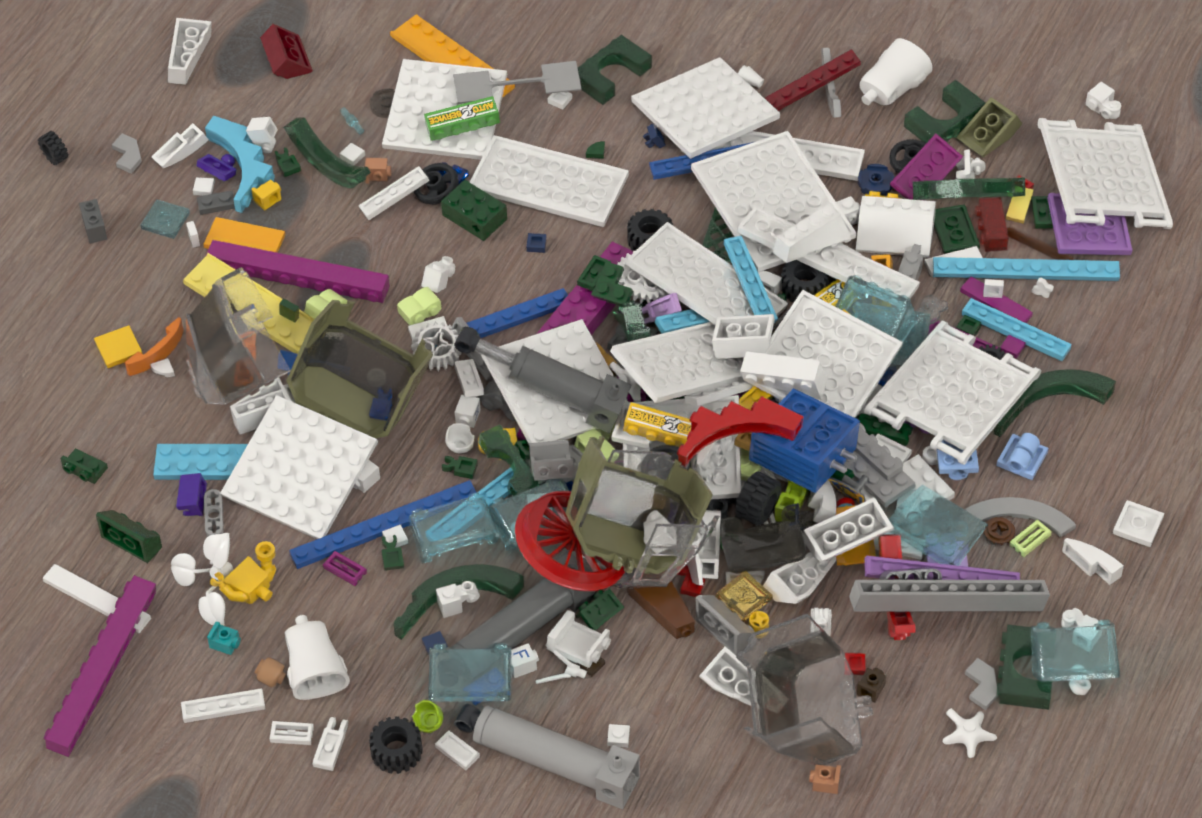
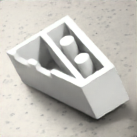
[230,376,291,435]

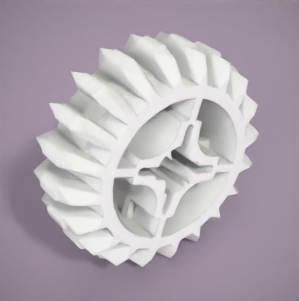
[411,321,462,371]

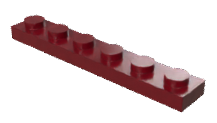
[764,49,861,111]

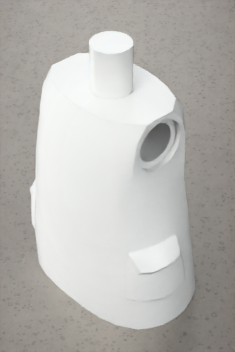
[860,38,932,106]
[284,615,350,700]

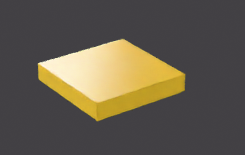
[94,325,143,369]

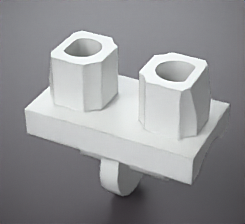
[956,150,985,186]

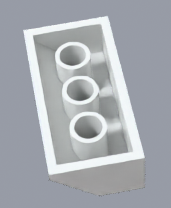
[804,497,894,562]

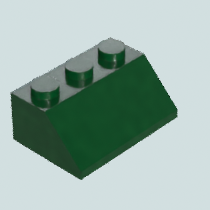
[96,510,162,564]

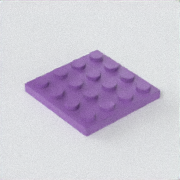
[1047,193,1132,255]

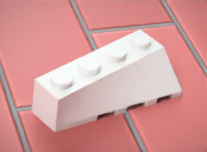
[773,205,851,263]

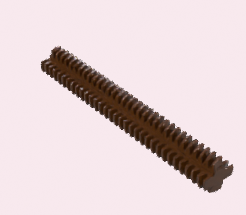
[1005,225,1074,260]

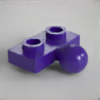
[197,154,237,181]

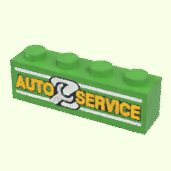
[424,96,500,141]

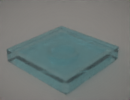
[140,199,190,239]

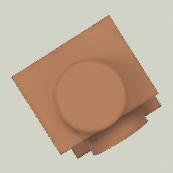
[364,158,392,183]
[809,764,841,794]

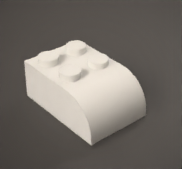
[712,314,774,359]

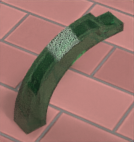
[283,117,371,188]
[913,177,1025,200]

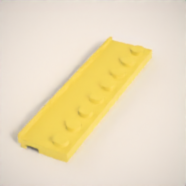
[183,253,325,355]

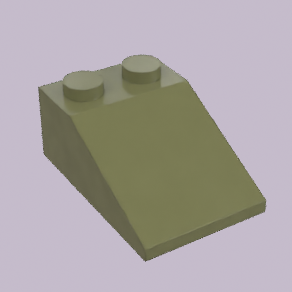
[956,97,1022,158]

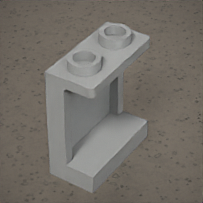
[529,440,574,481]

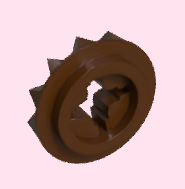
[983,517,1015,546]

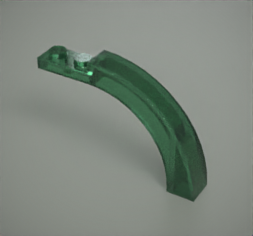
[993,369,1116,437]
[393,564,524,640]

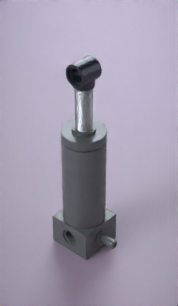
[454,326,632,434]

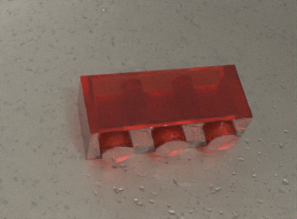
[975,197,1009,252]

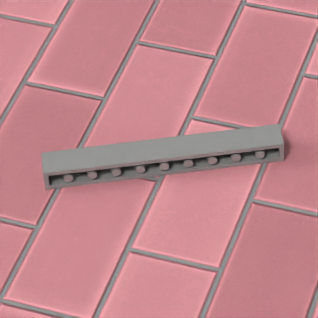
[849,580,1050,612]

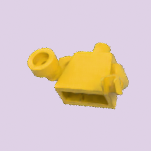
[210,541,276,604]

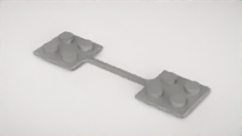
[453,61,581,104]

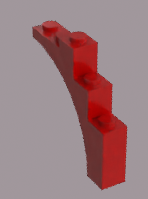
[677,396,803,467]
[878,534,916,640]

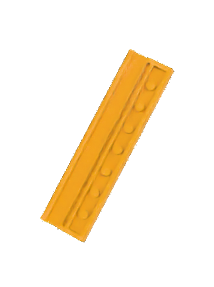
[390,14,515,97]

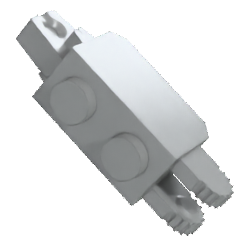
[898,244,923,281]

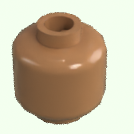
[255,657,286,687]

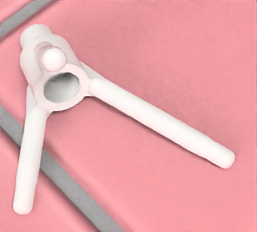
[536,643,587,684]

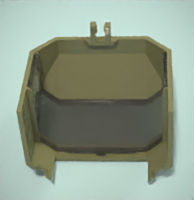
[286,300,433,439]
[565,436,713,574]

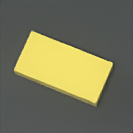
[1006,186,1034,224]

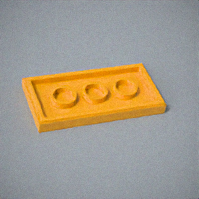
[204,217,285,253]

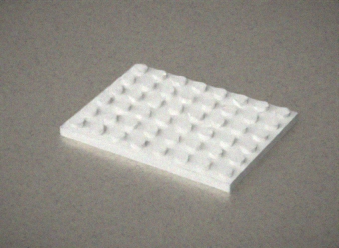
[691,131,856,272]

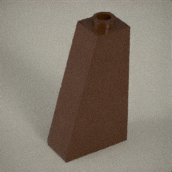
[627,571,695,639]

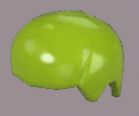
[412,700,444,733]

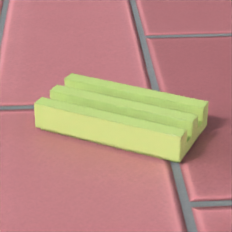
[1009,520,1052,557]

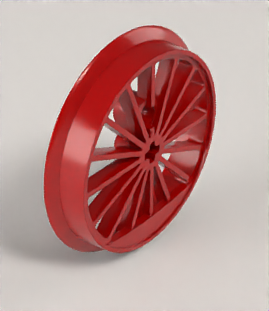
[515,491,625,591]

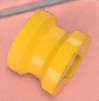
[749,611,769,637]

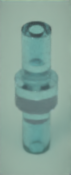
[340,107,364,135]

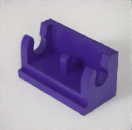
[176,473,207,516]

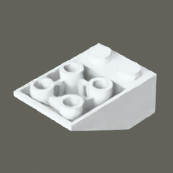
[697,435,734,482]

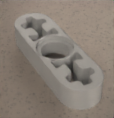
[204,489,224,537]

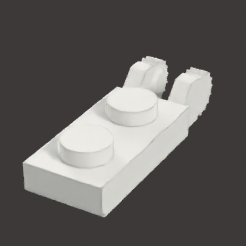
[313,717,348,771]

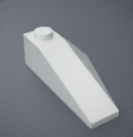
[762,552,836,604]
[699,647,787,716]

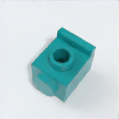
[207,621,241,655]

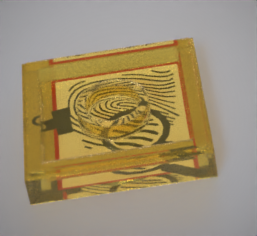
[716,571,773,622]

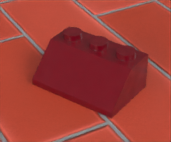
[260,24,313,79]

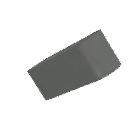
[880,567,942,580]

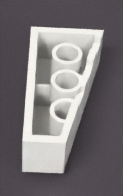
[168,18,211,85]

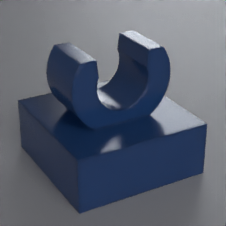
[643,124,666,148]

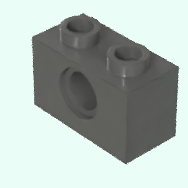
[79,199,107,244]

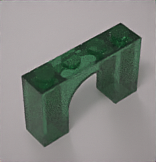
[577,34,652,105]
[904,80,986,143]
[996,624,1056,710]

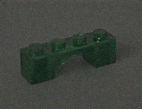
[478,425,539,504]

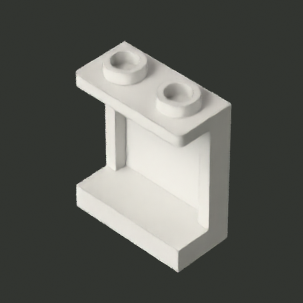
[547,610,611,668]

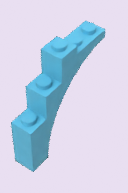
[205,116,275,213]

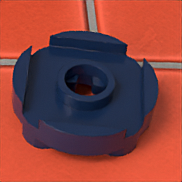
[858,164,894,196]

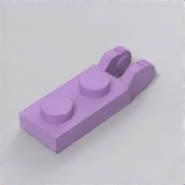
[639,293,682,325]

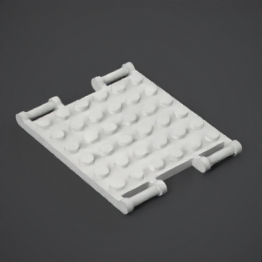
[1038,118,1173,229]
[864,320,1041,465]

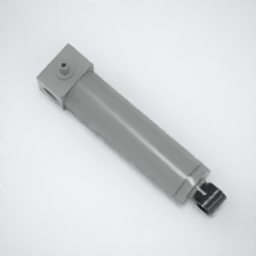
[454,704,640,810]

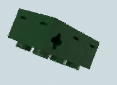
[441,180,507,241]

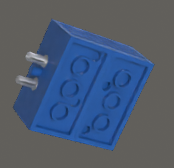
[749,388,860,493]

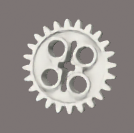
[617,251,669,303]

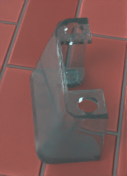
[835,275,918,342]

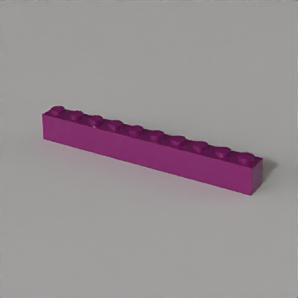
[205,240,390,303]
[44,575,156,757]

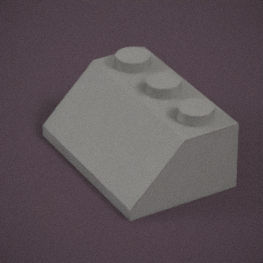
[695,595,755,657]

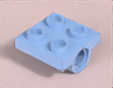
[996,433,1048,480]
[936,440,979,480]

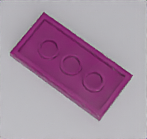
[890,134,963,201]

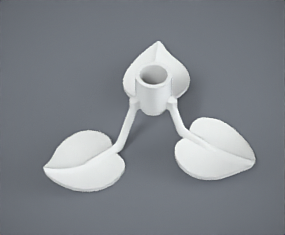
[171,533,233,626]

